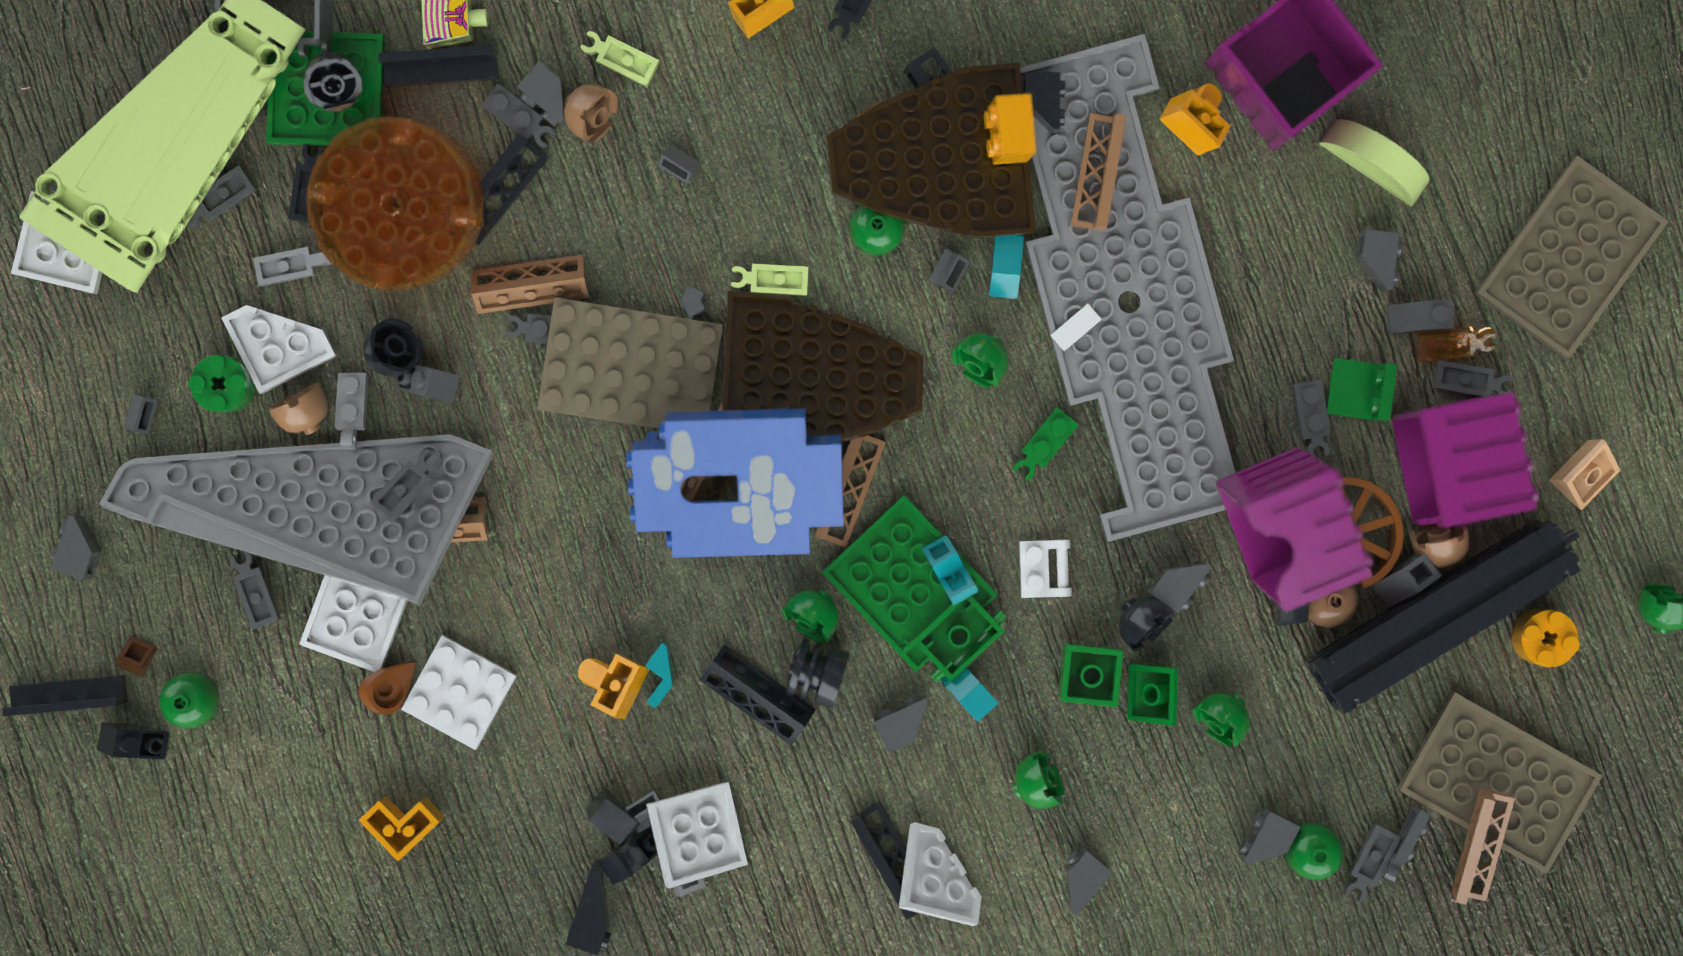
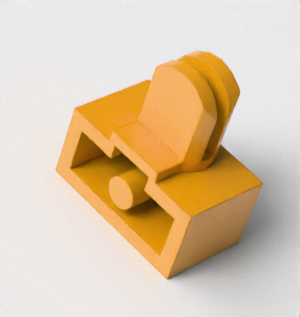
[728,0,795,39]
[1159,83,1231,156]
[578,654,650,720]

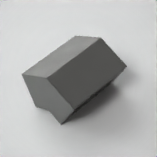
[658,144,701,184]
[928,248,970,293]
[681,286,707,319]
[124,394,158,434]
[626,790,662,833]

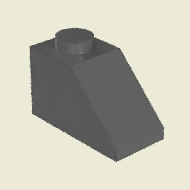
[1387,299,1454,334]
[1066,846,1113,916]

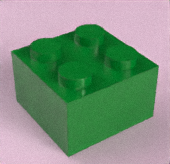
[1057,642,1123,708]

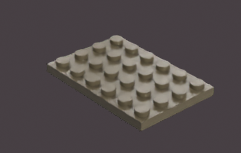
[1475,155,1669,359]
[537,297,723,429]
[1397,691,1603,874]

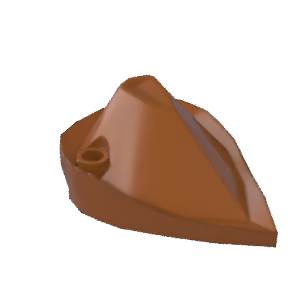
[358,661,416,715]

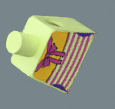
[422,0,489,50]

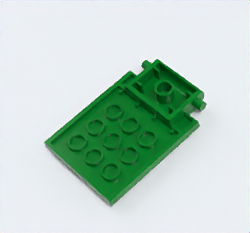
[822,495,1007,683]

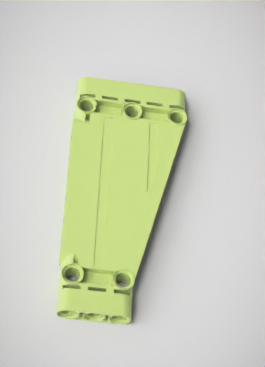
[19,0,306,293]

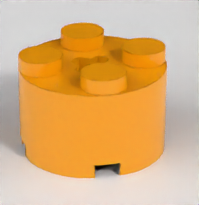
[1511,608,1580,667]

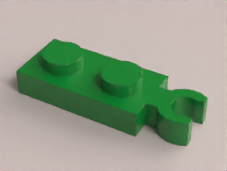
[1012,407,1079,481]

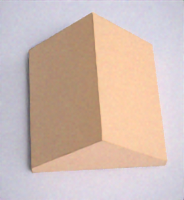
[1549,439,1621,511]

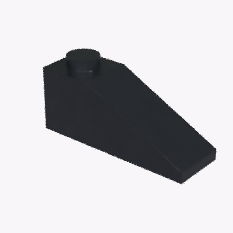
[565,859,612,956]

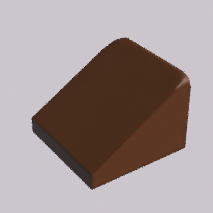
[116,636,157,677]

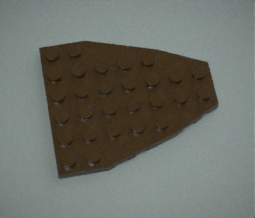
[826,62,1036,239]
[722,291,923,442]

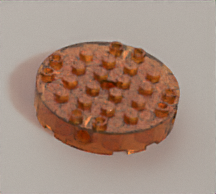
[307,117,484,291]

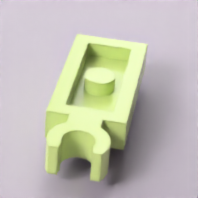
[580,31,660,87]
[731,264,809,296]

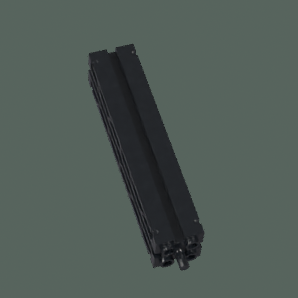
[1303,520,1581,714]

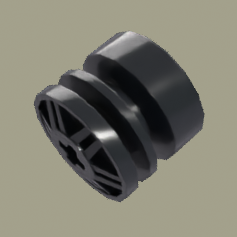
[786,638,850,709]

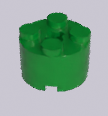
[188,355,255,413]

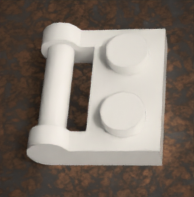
[1019,540,1072,598]

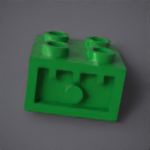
[1326,358,1398,422]

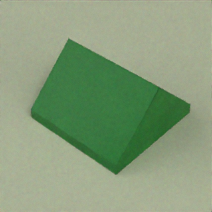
[1127,664,1178,726]

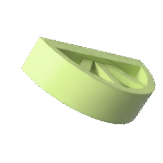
[1319,119,1429,207]

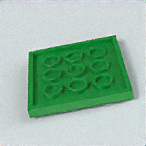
[266,31,385,148]

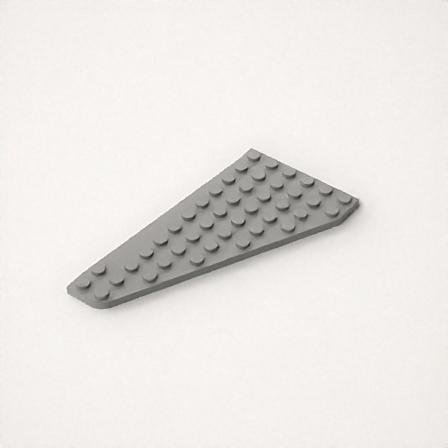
[100,434,493,606]

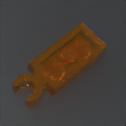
[1415,326,1496,363]

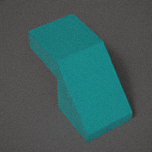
[989,235,1024,299]
[922,535,978,605]
[645,641,674,708]
[941,668,999,722]

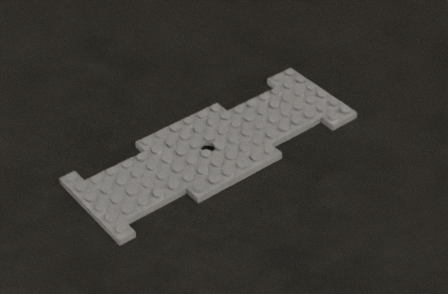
[1020,34,1235,542]

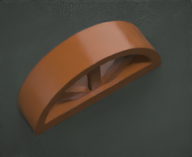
[1340,477,1403,588]

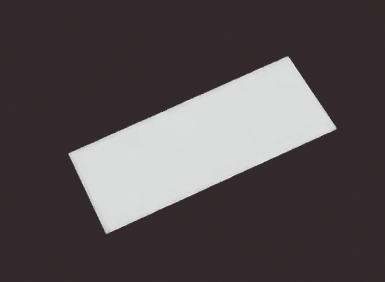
[1050,304,1102,351]

